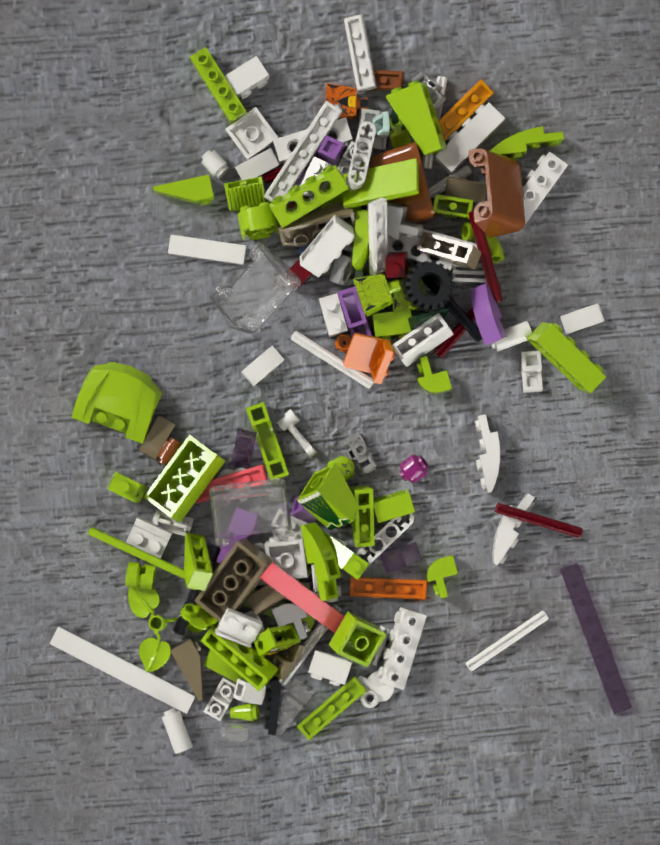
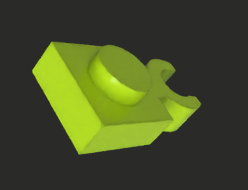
[389,117,412,149]

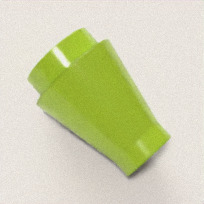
[230,703,259,721]

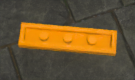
[438,79,494,141]

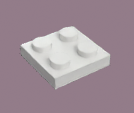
[225,107,278,160]

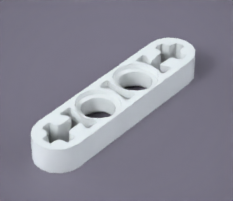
[347,121,376,190]
[356,513,414,563]

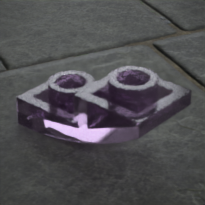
[230,428,257,469]

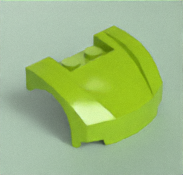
[71,362,162,444]

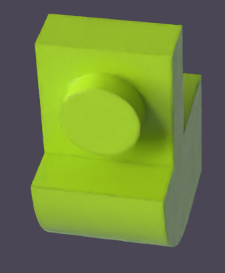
[416,356,452,394]
[426,555,458,599]

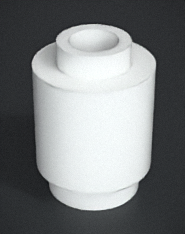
[201,150,229,179]

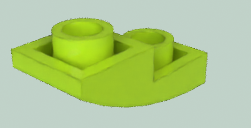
[202,650,242,683]

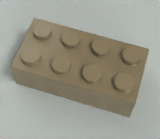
[195,538,274,622]

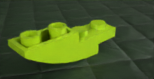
[490,126,564,159]
[301,522,341,601]

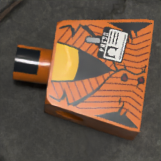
[326,83,368,120]

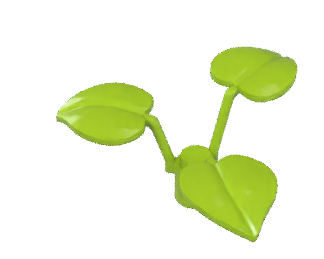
[128,585,212,672]

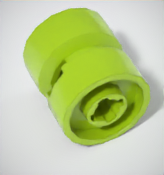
[125,561,156,590]

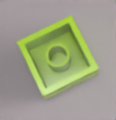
[329,611,387,668]

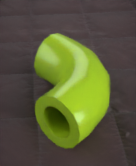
[461,222,505,263]

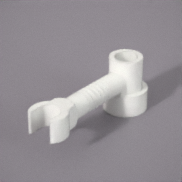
[277,409,317,457]

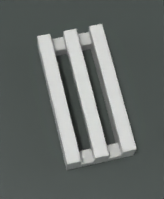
[452,263,487,283]

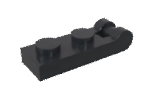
[265,679,282,735]

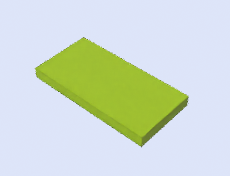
[343,158,419,209]

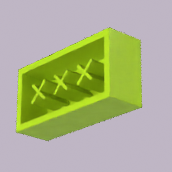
[527,322,606,394]
[144,435,225,523]

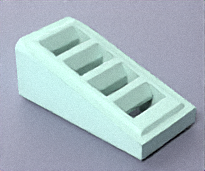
[373,112,390,138]

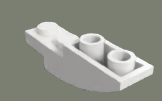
[474,414,500,493]
[492,493,535,565]

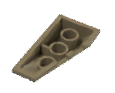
[278,201,356,246]

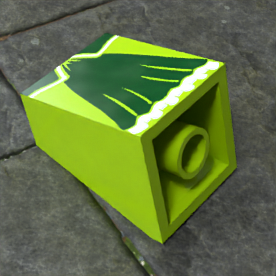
[297,463,359,530]

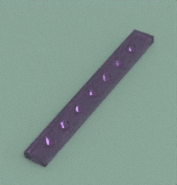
[559,563,632,715]

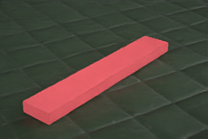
[260,563,345,633]

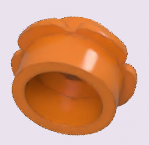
[335,334,352,353]

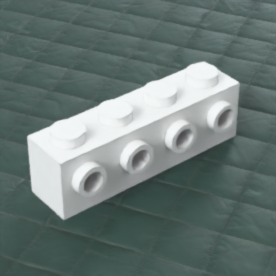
[522,152,568,224]
[377,607,426,690]

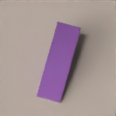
[470,283,507,346]
[337,286,372,336]

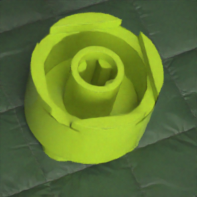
[237,202,279,240]

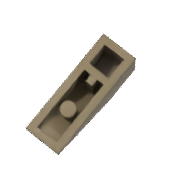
[417,232,482,270]
[170,638,204,701]

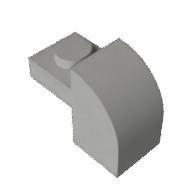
[387,202,423,239]
[272,603,310,640]

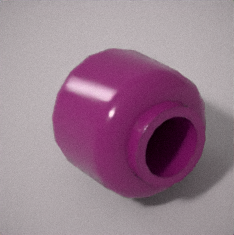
[399,455,429,483]

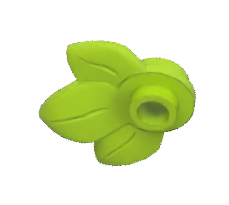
[180,604,218,630]

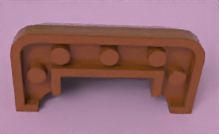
[368,142,434,224]
[468,148,525,238]

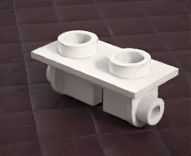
[152,509,194,536]

